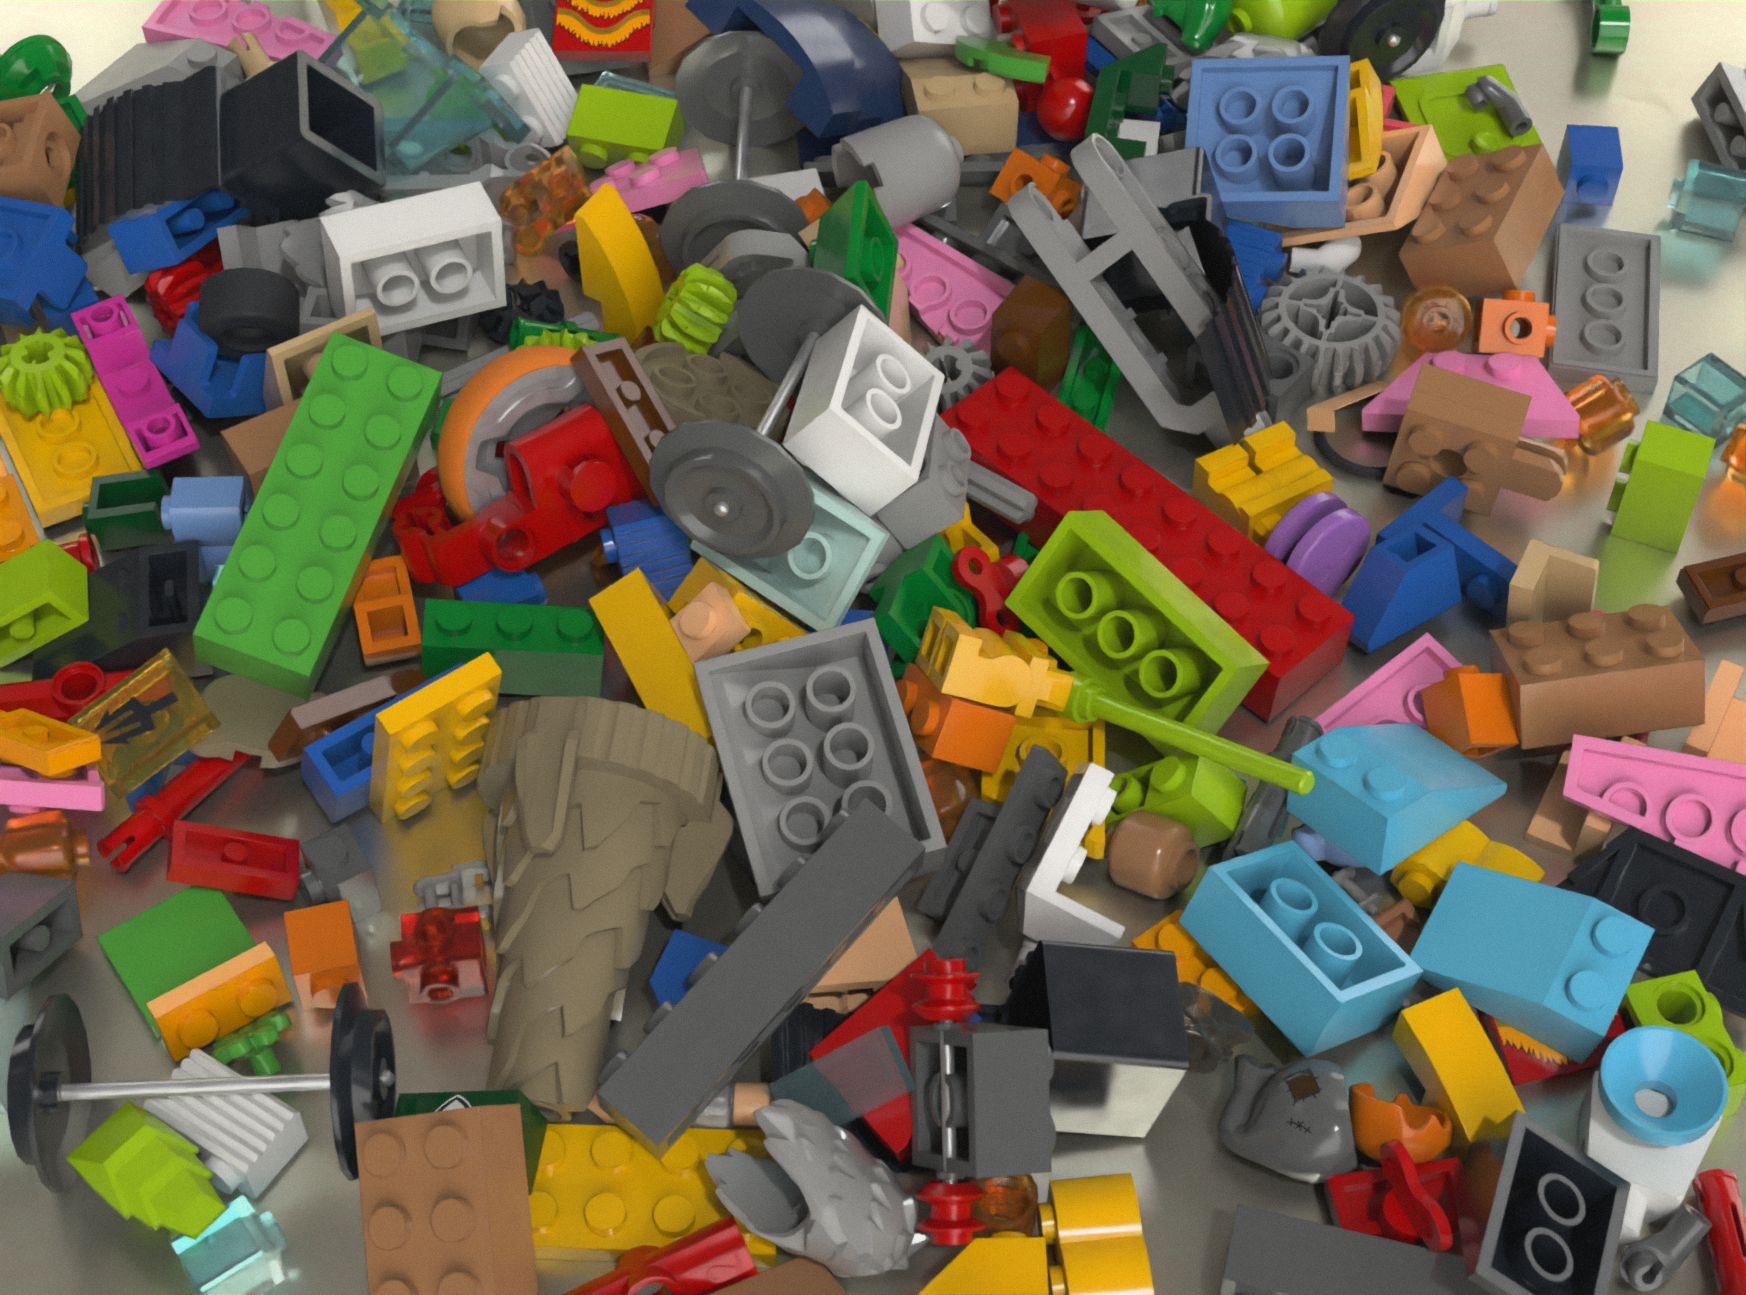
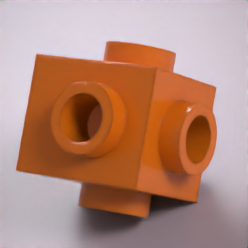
[989,147,1083,220]
[1471,289,1556,357]

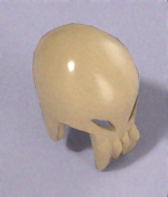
[431,0,527,77]

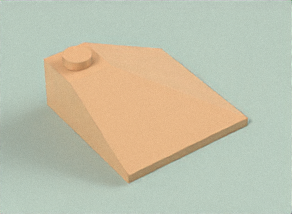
[1258,124,1448,247]

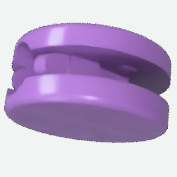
[1264,492,1370,596]

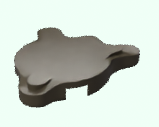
[184,673,327,768]

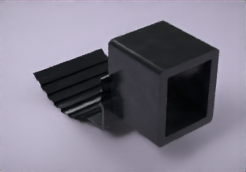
[75,49,387,256]
[1079,147,1272,446]
[771,940,1190,1173]

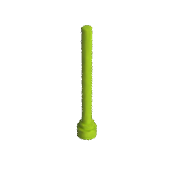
[1055,671,1315,795]

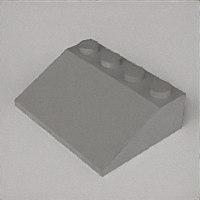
[693,617,947,901]

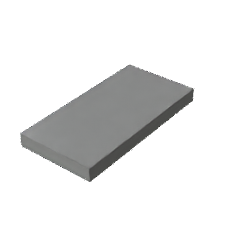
[1546,222,1661,394]

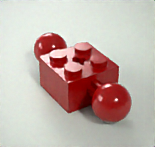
[989,0,1095,142]

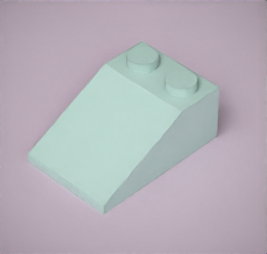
[690,467,890,631]

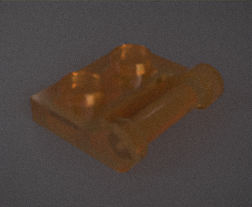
[499,144,594,257]

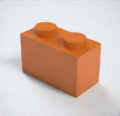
[896,662,1017,774]

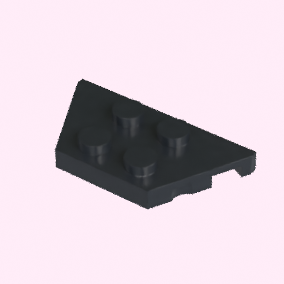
[1555,826,1746,1020]

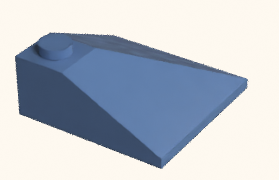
[1184,55,1350,228]

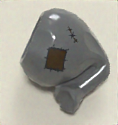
[1217,1054,1358,1184]

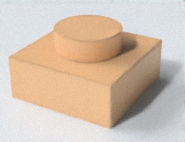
[669,581,751,664]

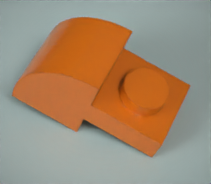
[353,554,422,667]

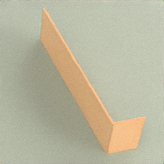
[1307,381,1392,433]

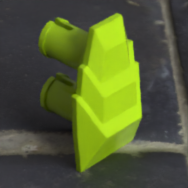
[65,1100,227,1251]

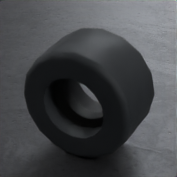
[198,267,300,359]

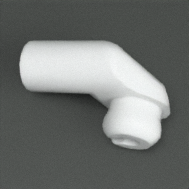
[1289,236,1362,274]

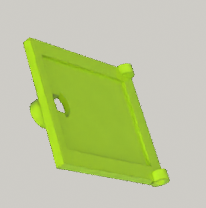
[1385,64,1542,163]

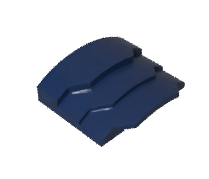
[685,0,908,138]

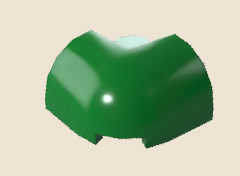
[868,533,982,680]

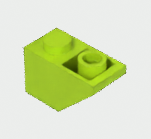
[1105,751,1248,848]

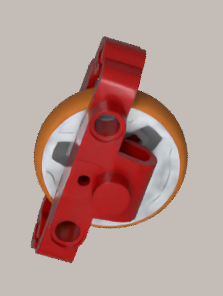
[391,345,649,587]

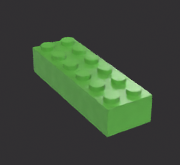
[193,331,443,701]

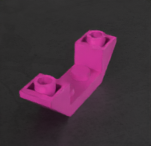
[70,293,201,470]

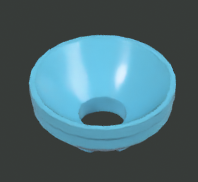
[1597,1026,1728,1146]

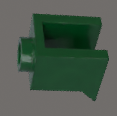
[82,468,174,551]

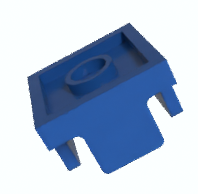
[0,196,88,329]
[149,301,267,418]

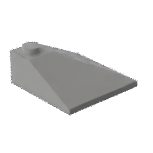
[74,38,244,115]

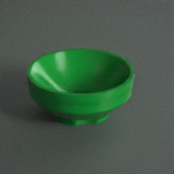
[0,34,72,101]

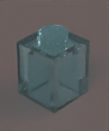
[1666,158,1746,243]
[1662,352,1746,450]
[169,1195,289,1295]

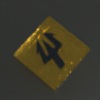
[67,647,222,800]

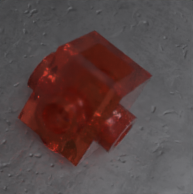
[390,906,489,1004]

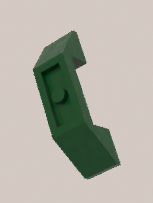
[1084,43,1175,160]

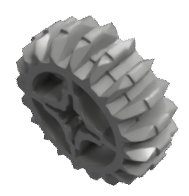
[1257,266,1401,394]

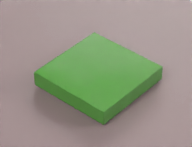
[96,885,257,1039]

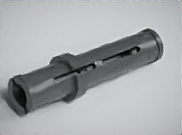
[1222,715,1324,862]

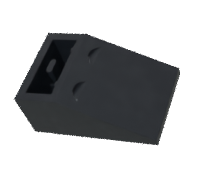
[32,540,214,681]

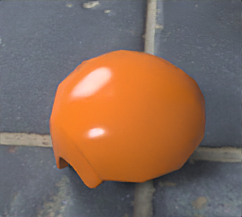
[1348,1082,1453,1164]

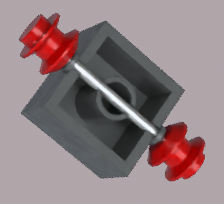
[909,958,1056,1245]

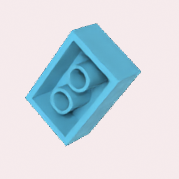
[1178,840,1423,1058]

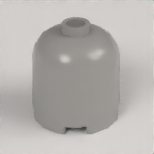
[832,114,964,230]

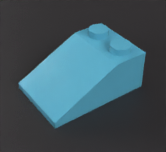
[1286,723,1507,876]
[1409,861,1655,1064]

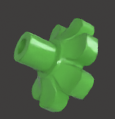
[211,1010,292,1076]

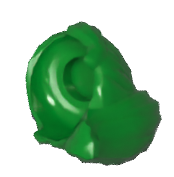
[1147,0,1233,55]

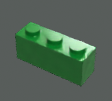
[421,598,605,698]

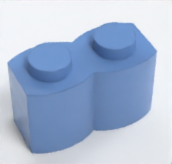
[161,476,253,583]

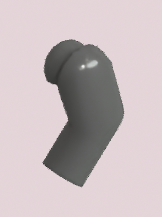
[1465,76,1533,136]
[1620,1203,1712,1292]

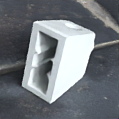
[1576,1071,1722,1245]

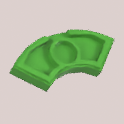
[954,35,1051,84]

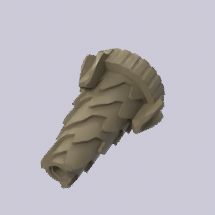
[476,696,735,1124]

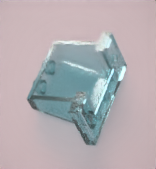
[317,0,532,176]

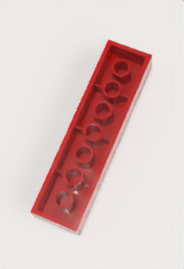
[939,366,1355,723]

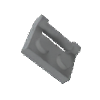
[1090,4,1209,79]

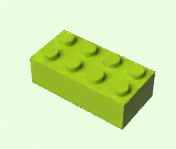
[1004,510,1270,757]

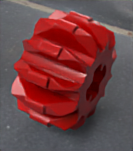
[145,257,211,339]

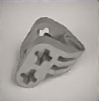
[700,229,812,366]

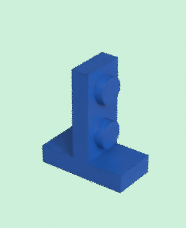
[1375,475,1518,623]

